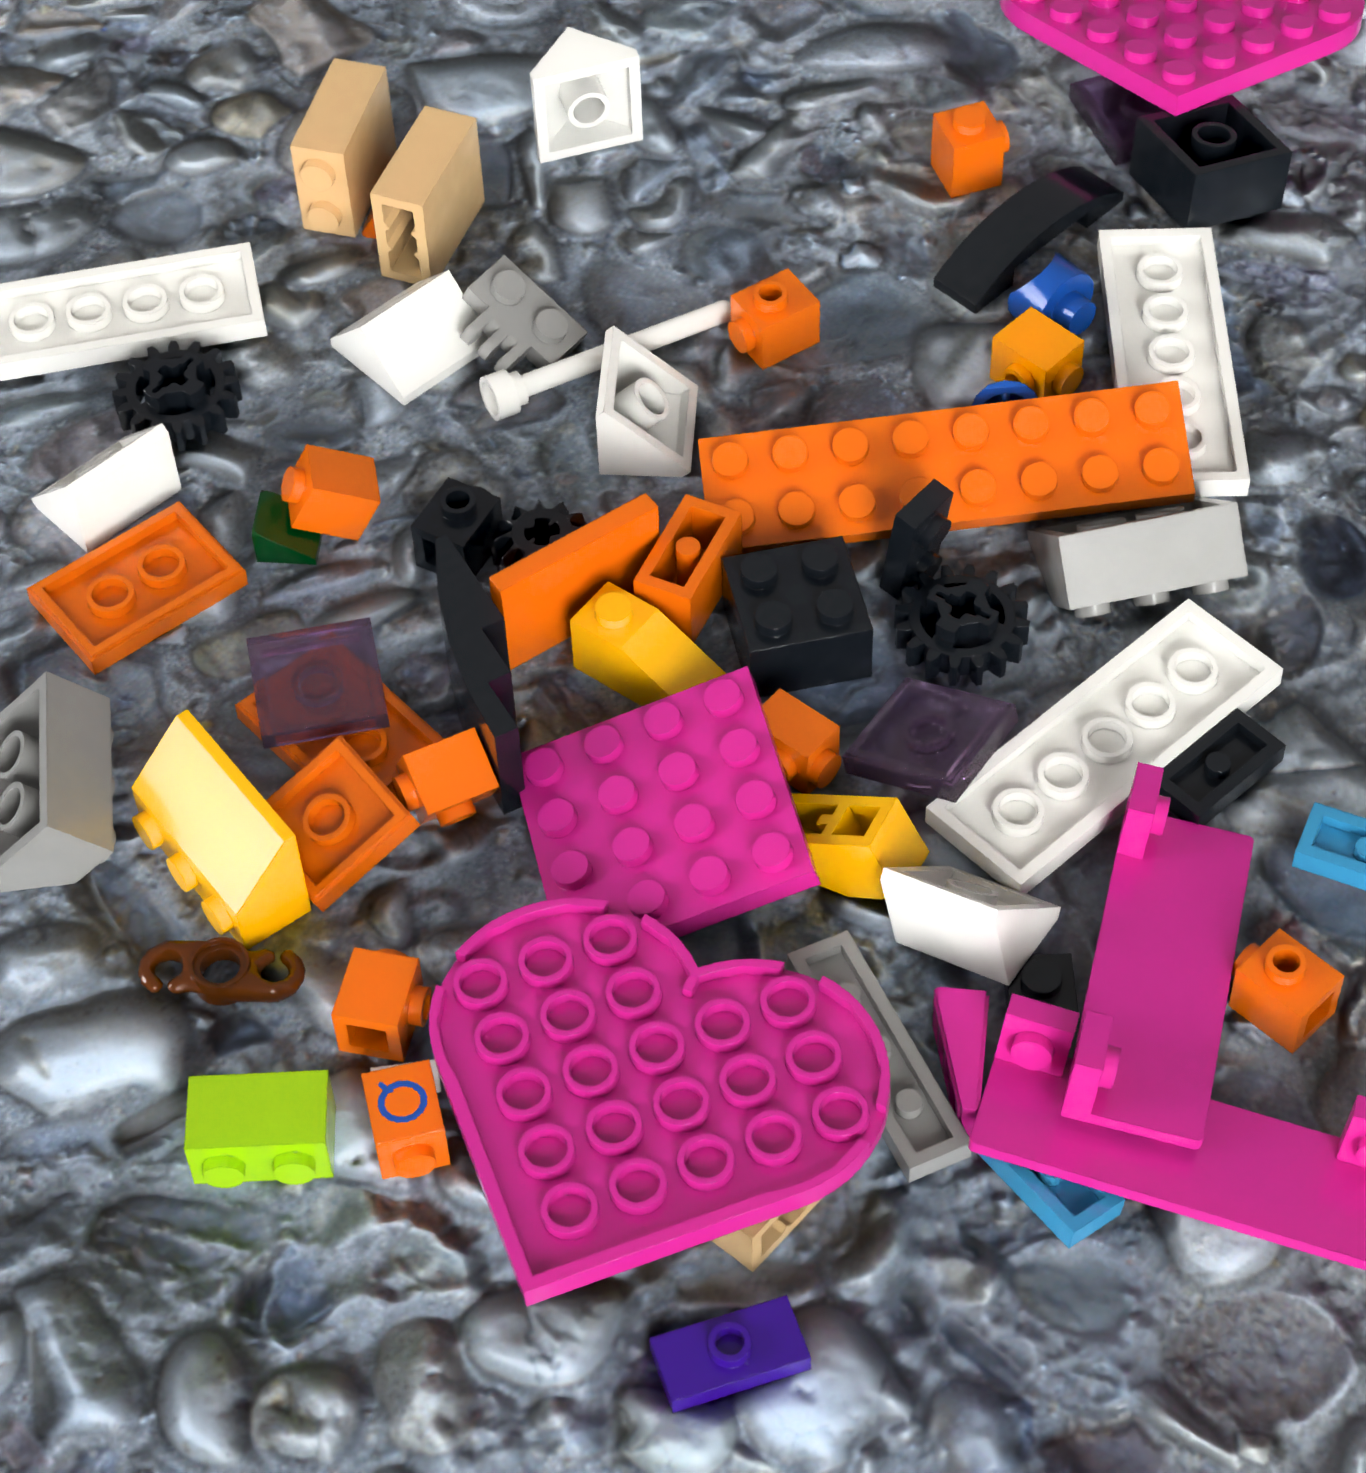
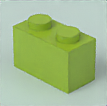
[184,1070,336,1188]

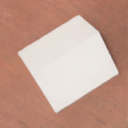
[530,27,643,164]
[330,270,489,406]
[596,325,698,477]
[31,423,182,553]
[880,866,1061,986]

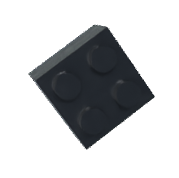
[1129,95,1292,228]
[722,536,873,697]

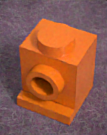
[763,688,842,794]

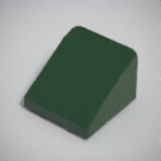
[252,490,323,565]

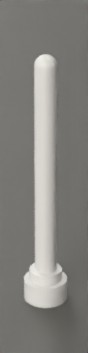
[479,300,731,421]

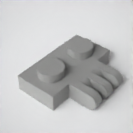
[460,255,588,372]

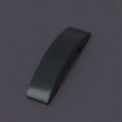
[933,166,1124,314]

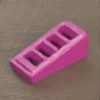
[932,987,990,1137]

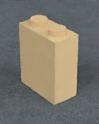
[290,58,397,238]
[370,106,485,284]

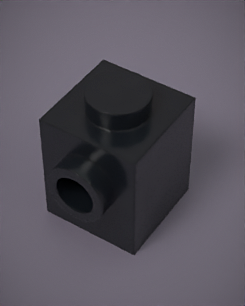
[411,477,503,577]

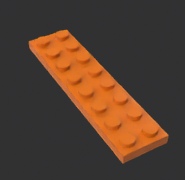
[698,381,1196,554]

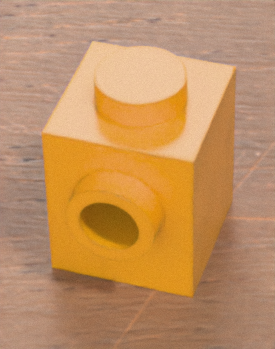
[990,307,1084,398]

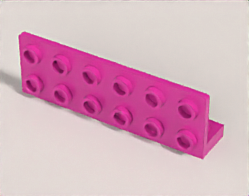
[1060,762,1254,1149]
[968,993,1366,1270]

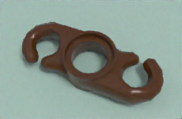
[138,937,306,1006]

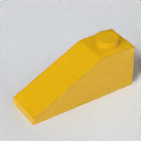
[570,581,727,706]
[791,793,930,899]

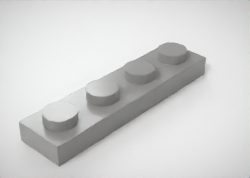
[787,930,972,1183]

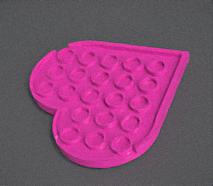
[1000,0,1365,116]
[429,897,891,1307]

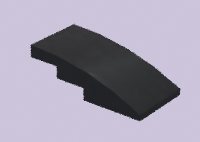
[435,535,525,815]

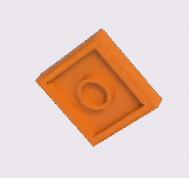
[266,735,421,912]

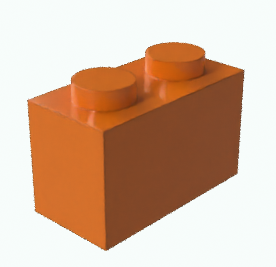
[633,494,742,643]

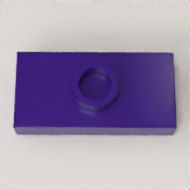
[649,1295,811,1413]

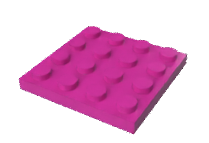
[519,666,821,938]

